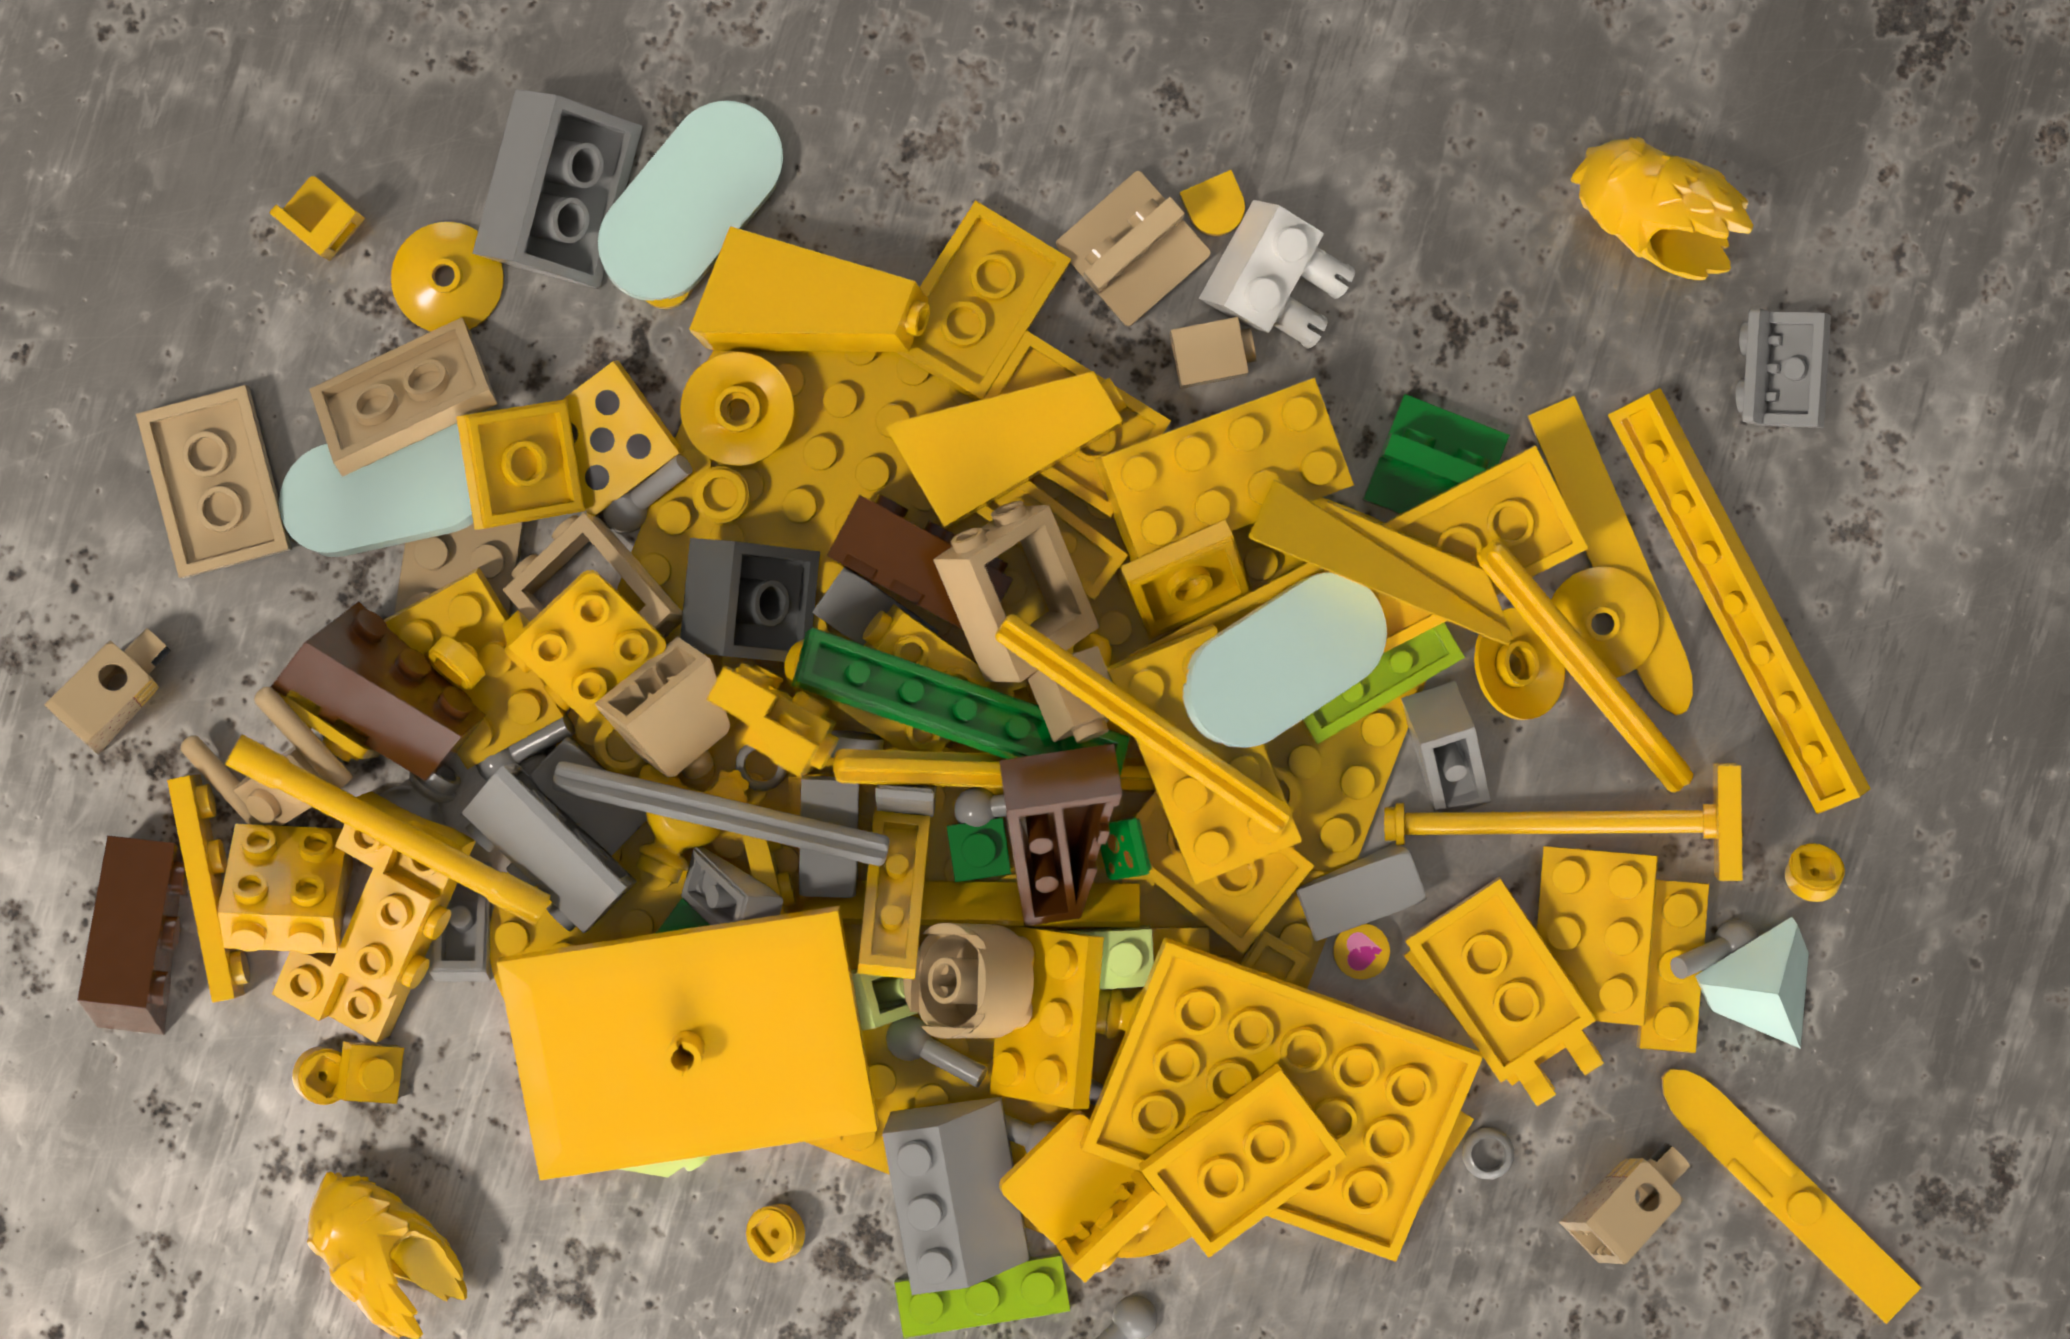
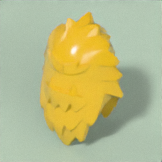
[1571,136,1754,280]
[307,1171,467,1339]

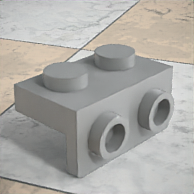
[1736,308,1831,428]

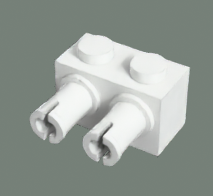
[1199,200,1355,348]

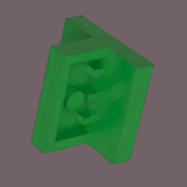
[1362,394,1510,515]

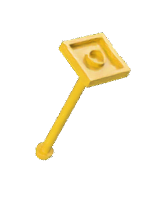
[1384,763,1743,881]

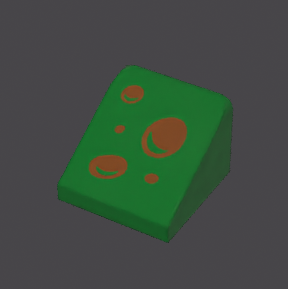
[1100,816,1152,880]

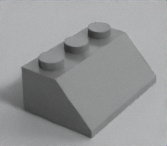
[472,89,642,289]
[462,763,637,933]
[882,1096,1030,1295]

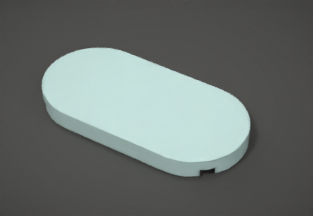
[598,101,783,301]
[279,423,473,557]
[1183,572,1387,748]

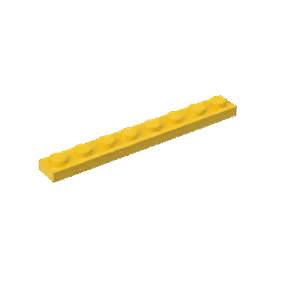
[1608,388,1871,814]

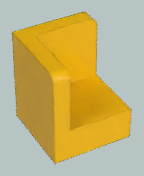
[269,176,366,261]

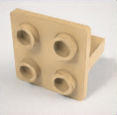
[1056,171,1211,327]

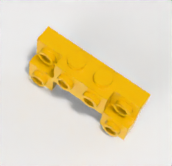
[706,663,840,777]
[272,791,476,1043]

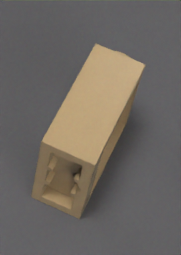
[933,501,1099,682]
[503,513,683,639]

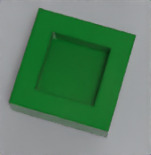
[947,817,1011,882]

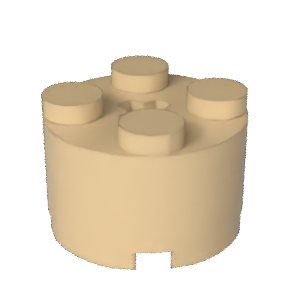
[903,923,1034,1038]

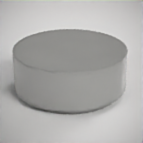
[831,730,884,758]

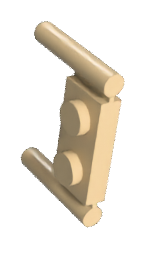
[181,687,353,826]

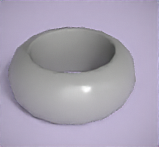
[736,744,788,791]
[1462,1127,1514,1180]

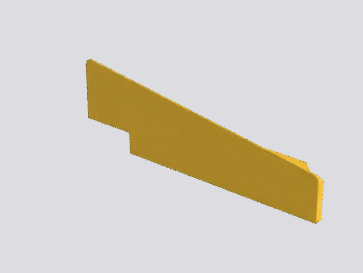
[1249,480,1512,646]

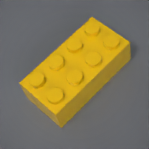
[1094,378,1354,562]
[1106,624,1302,885]

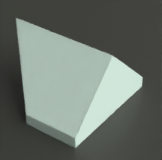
[1695,917,1809,1049]

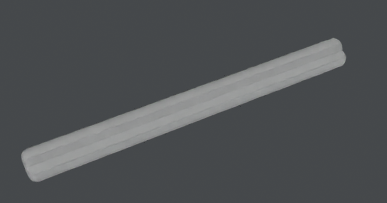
[553,761,890,866]

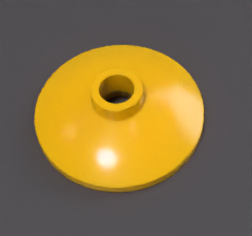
[391,222,504,332]
[680,352,794,466]
[1551,567,1659,678]
[1474,607,1565,720]

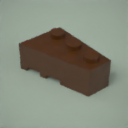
[826,494,1013,629]
[271,602,486,781]
[999,744,1122,927]
[77,835,188,1035]

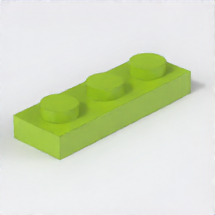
[1302,622,1465,744]
[894,1253,1070,1338]

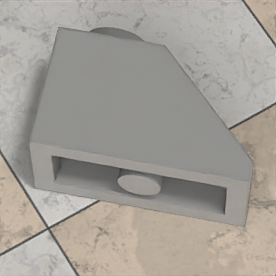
[1401,681,1491,812]

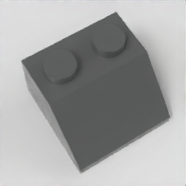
[680,538,820,662]

